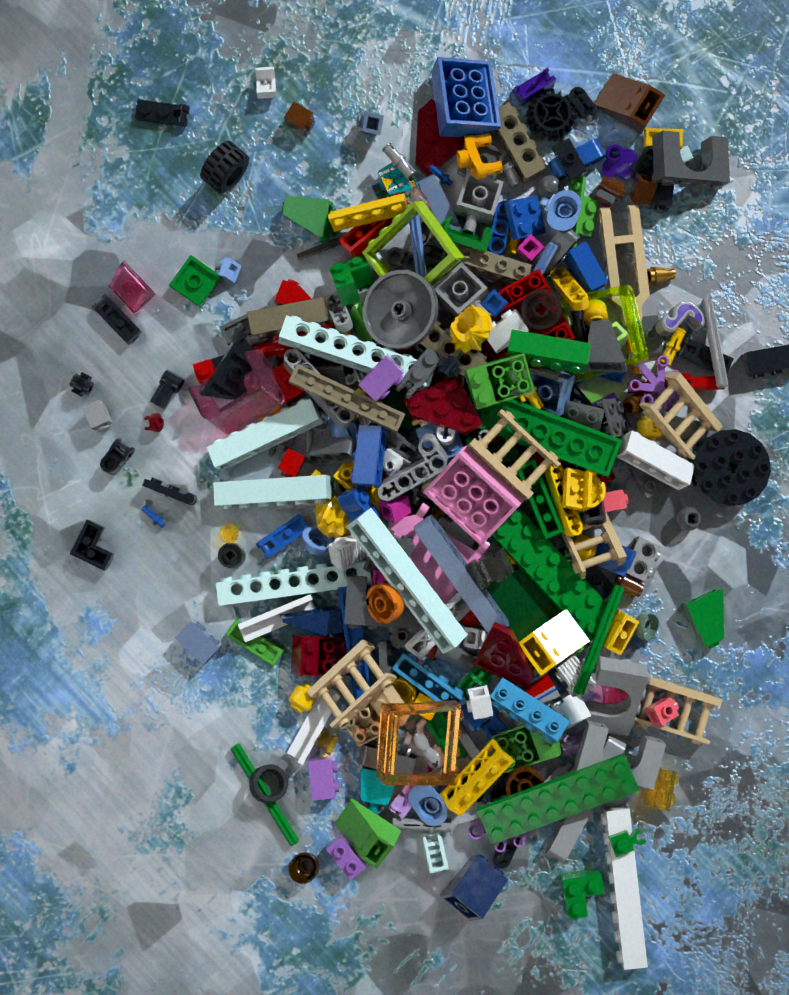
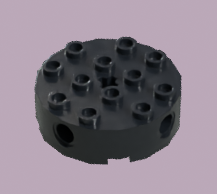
[689,429,771,507]

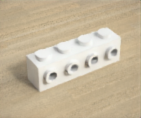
[616,431,694,490]

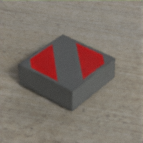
[594,189,616,208]

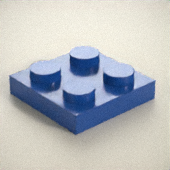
[504,195,546,240]

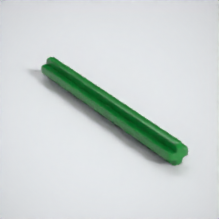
[573,585,624,696]
[231,743,299,846]

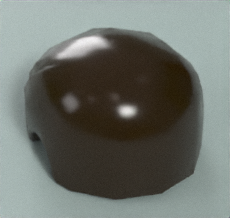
[288,852,320,884]

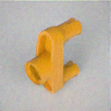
[456,133,503,179]

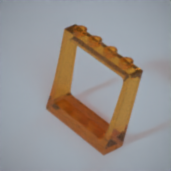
[376,700,464,785]

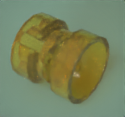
[313,729,339,755]

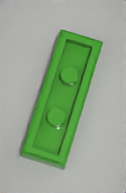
[225,619,284,667]

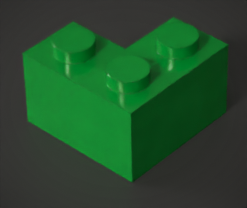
[329,255,374,307]
[559,868,605,920]

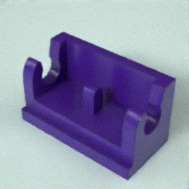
[512,67,556,106]

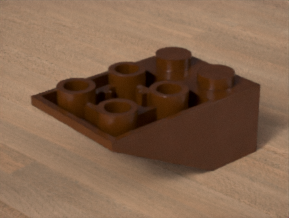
[594,73,665,134]

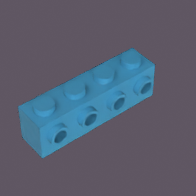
[392,651,467,715]
[490,677,570,744]

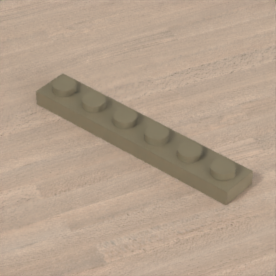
[289,364,405,433]

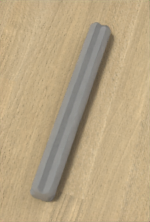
[701,298,728,388]

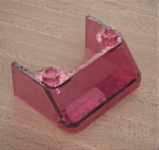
[188,350,285,434]

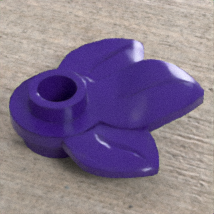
[602,144,639,180]

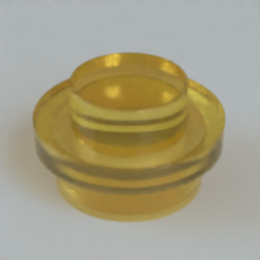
[220,524,239,543]

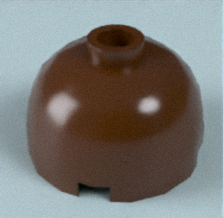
[505,765,544,796]

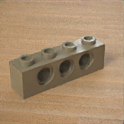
[494,102,546,184]
[452,244,532,286]
[420,320,488,378]

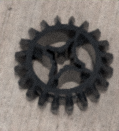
[526,89,577,142]

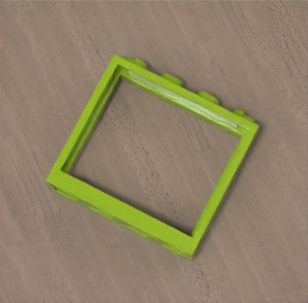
[362,201,464,286]

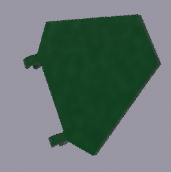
[486,547,572,665]

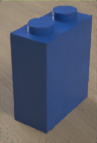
[564,241,608,299]

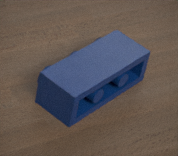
[351,425,387,488]

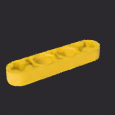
[550,268,590,311]
[544,464,583,537]

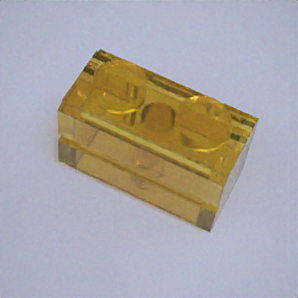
[644,767,679,811]

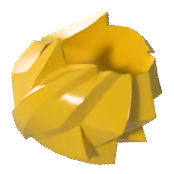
[450,304,493,354]
[314,495,351,539]

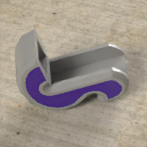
[655,301,705,337]

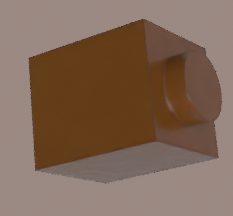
[284,102,315,135]
[629,173,658,206]

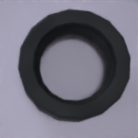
[249,764,288,803]

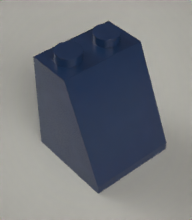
[440,854,508,921]

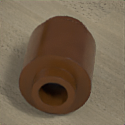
[598,176,627,202]
[622,393,649,416]
[614,574,644,598]

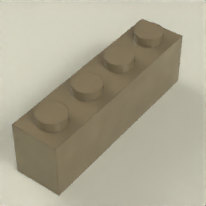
[247,297,329,337]

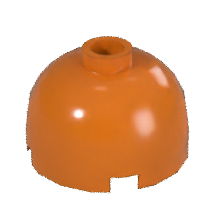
[366,583,405,624]

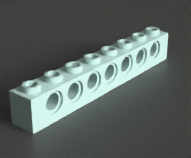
[278,315,433,391]
[216,558,372,606]

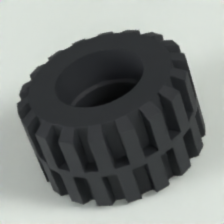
[200,141,249,194]

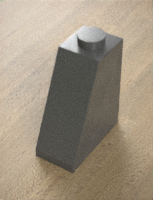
[587,319,627,372]

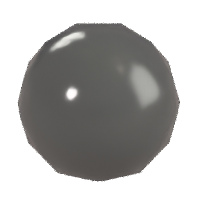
[538,175,560,200]
[676,507,701,531]

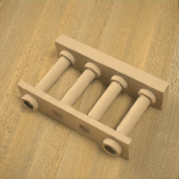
[639,371,723,460]
[468,409,561,500]
[553,504,627,579]
[307,639,397,729]
[634,676,723,746]

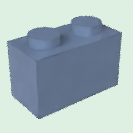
[175,620,221,665]

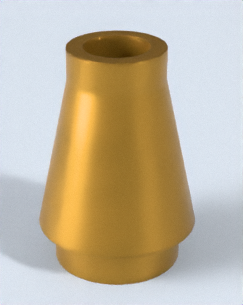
[647,267,676,286]

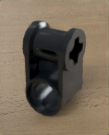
[100,437,135,475]

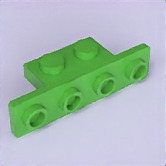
[570,176,598,248]

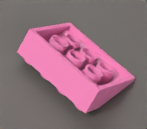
[423,445,524,545]

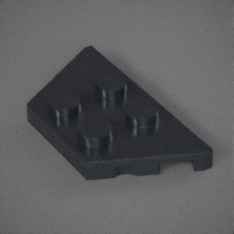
[199,332,263,401]

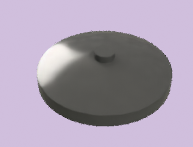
[363,270,438,350]

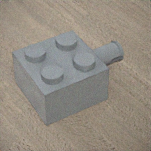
[455,171,504,235]
[433,262,492,318]

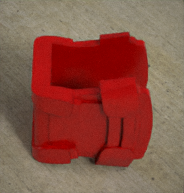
[268,361,309,406]

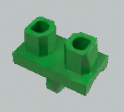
[458,667,494,696]

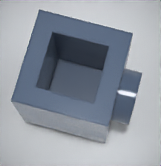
[356,111,384,136]

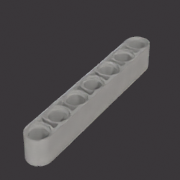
[545,734,626,862]

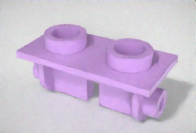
[559,731,583,757]
[389,777,422,819]

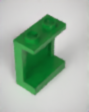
[441,216,493,252]

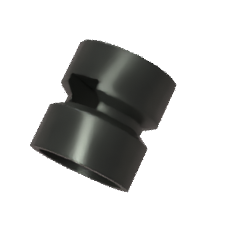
[218,543,246,568]

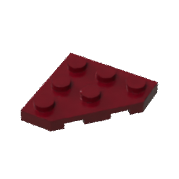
[415,99,464,177]
[403,376,483,435]
[473,622,535,690]

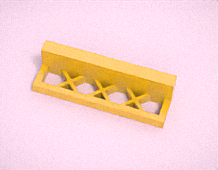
[328,193,407,232]
[440,739,514,817]

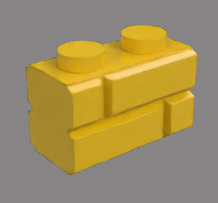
[603,609,640,655]

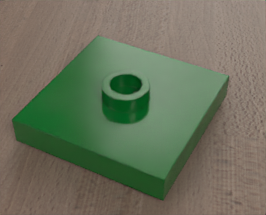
[169,255,222,308]

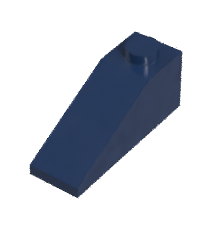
[280,605,343,637]

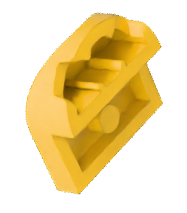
[562,468,606,511]

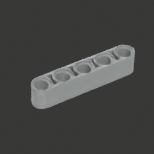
[283,349,354,428]

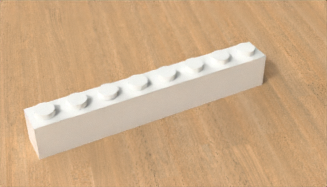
[601,805,648,970]

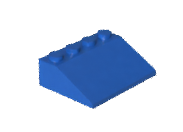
[431,57,501,137]

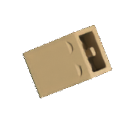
[341,685,411,747]

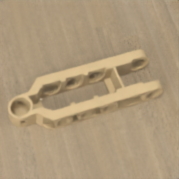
[598,204,650,329]

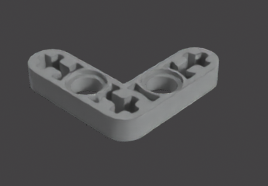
[325,280,375,333]

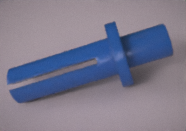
[429,165,453,186]
[141,505,166,528]

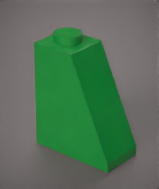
[282,196,334,242]
[682,588,724,649]

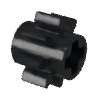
[436,355,462,380]
[70,372,94,397]

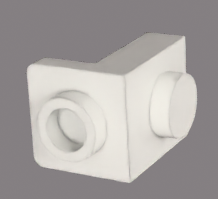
[255,67,276,99]

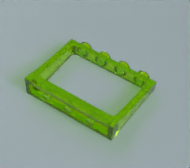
[556,284,650,382]

